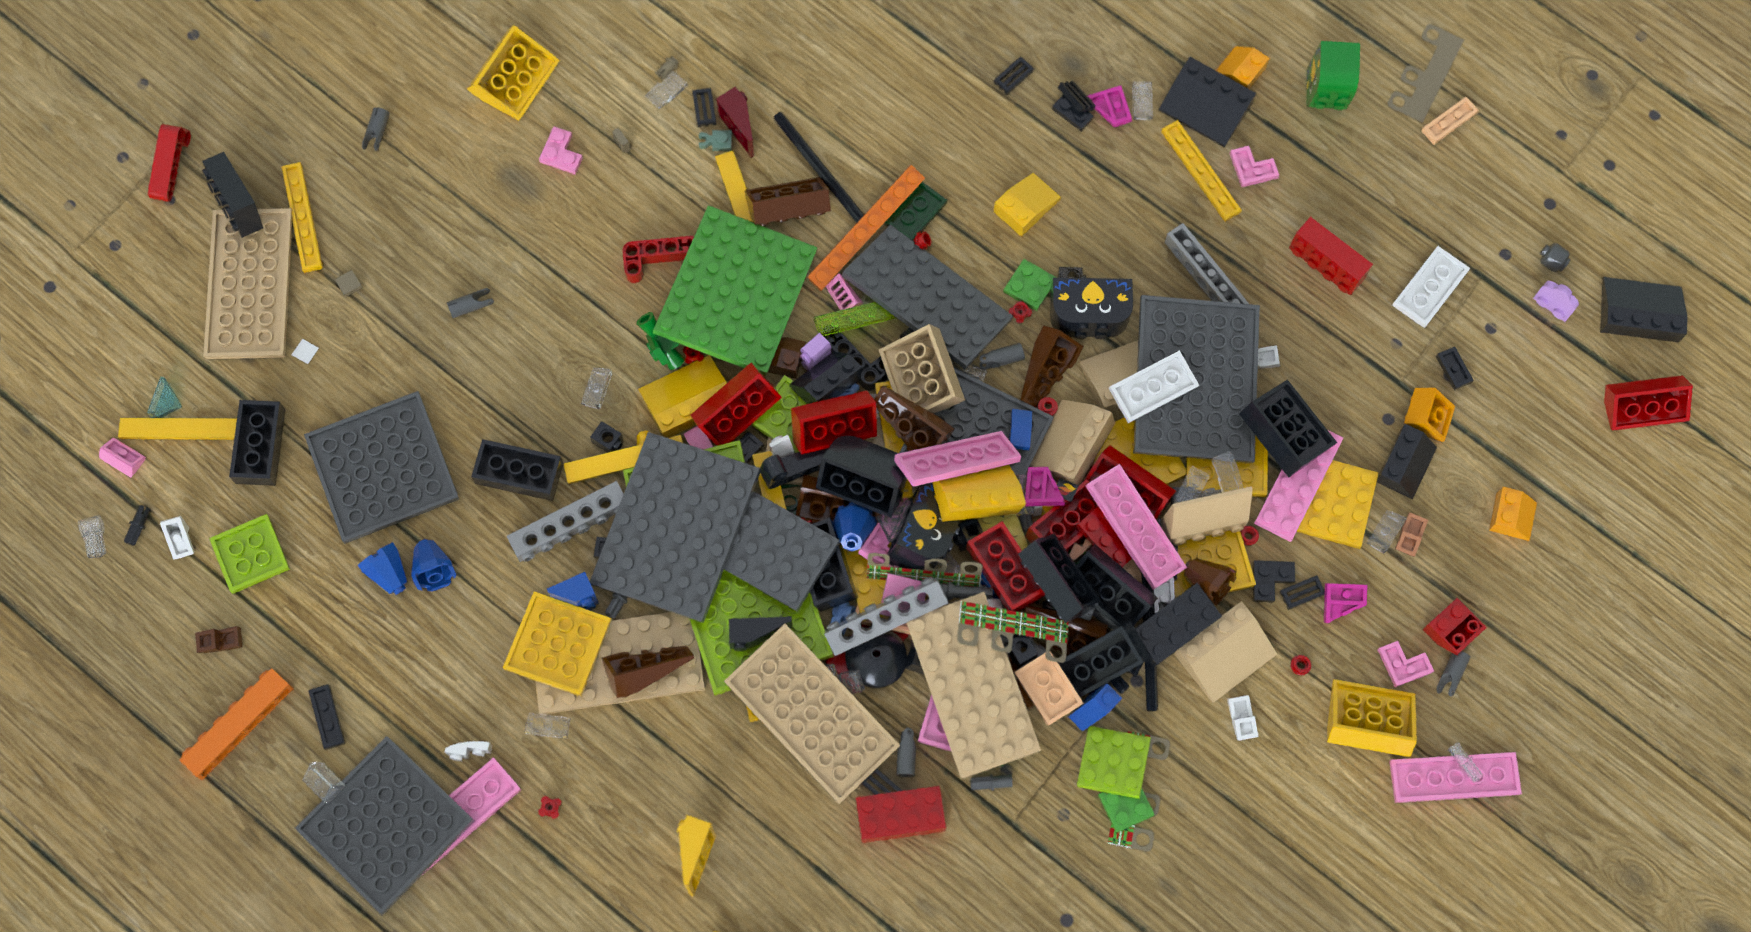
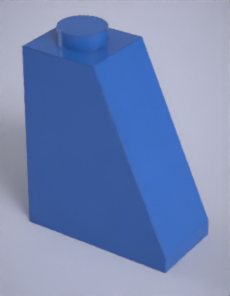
[1067,683,1122,731]

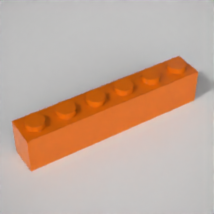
[179,668,294,780]

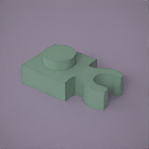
[699,130,732,151]

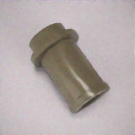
[655,56,679,81]

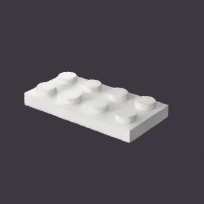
[1392,246,1470,328]
[1109,350,1199,423]

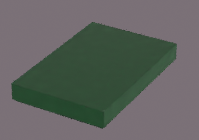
[883,181,948,241]

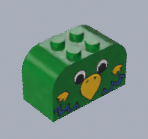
[1306,41,1360,110]

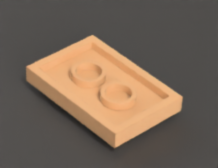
[1014,652,1083,726]

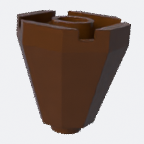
[1184,558,1236,606]

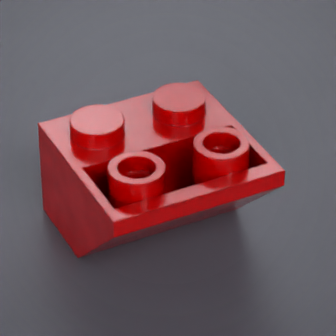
[1423,598,1487,655]

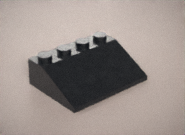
[1159,57,1256,148]
[1600,277,1688,343]
[1239,379,1337,477]

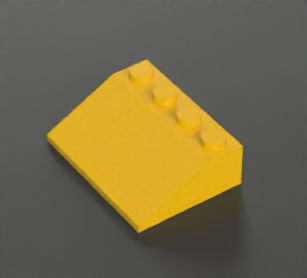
[467,25,560,121]
[638,355,727,438]
[932,465,1026,522]
[1327,679,1417,757]
[677,815,716,897]

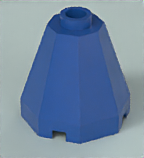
[833,502,877,551]
[411,539,457,592]
[358,542,408,595]

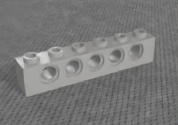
[1164,223,1249,304]
[507,481,624,562]
[824,577,948,656]

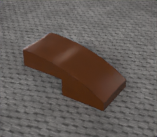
[195,626,243,653]

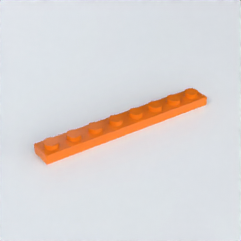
[806,165,925,291]

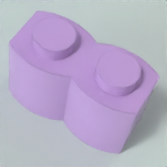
[800,333,832,371]

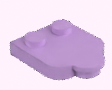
[1533,281,1579,322]

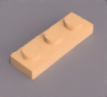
[1422,97,1479,145]

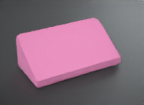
[99,437,146,477]

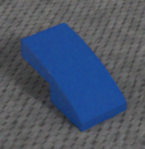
[1009,409,1032,451]

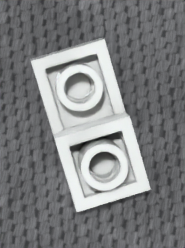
[769,435,794,459]
[445,741,493,761]

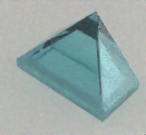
[147,376,182,418]

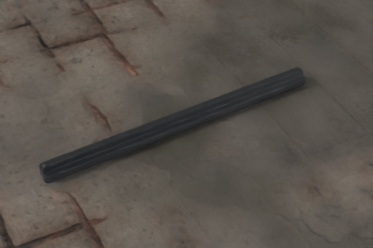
[774,112,864,223]
[1142,574,1158,711]

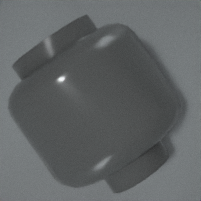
[1540,243,1571,272]

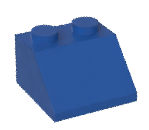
[547,572,599,611]

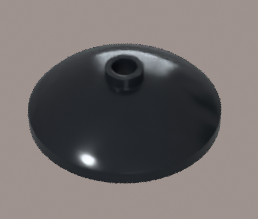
[845,630,907,688]

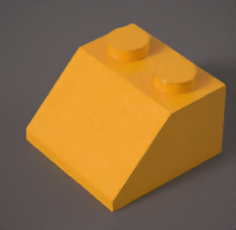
[1216,46,1270,89]
[1404,388,1455,442]
[1489,486,1537,541]

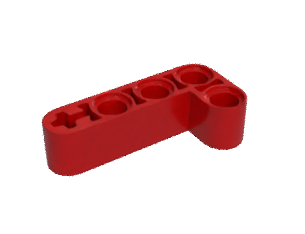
[148,124,191,202]
[622,236,694,283]

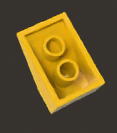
[993,173,1061,237]

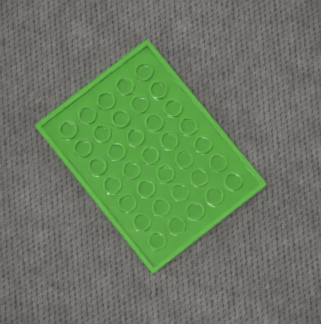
[653,205,818,377]

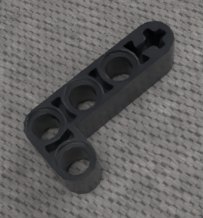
[822,325,888,391]
[760,448,828,489]

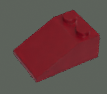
[716,86,754,158]

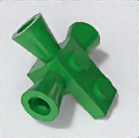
[636,312,685,370]

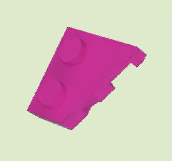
[1088,85,1132,127]
[1025,467,1065,506]
[1324,583,1367,623]

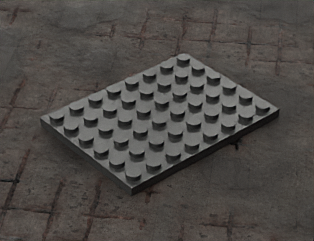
[1133,295,1260,463]
[590,432,761,623]

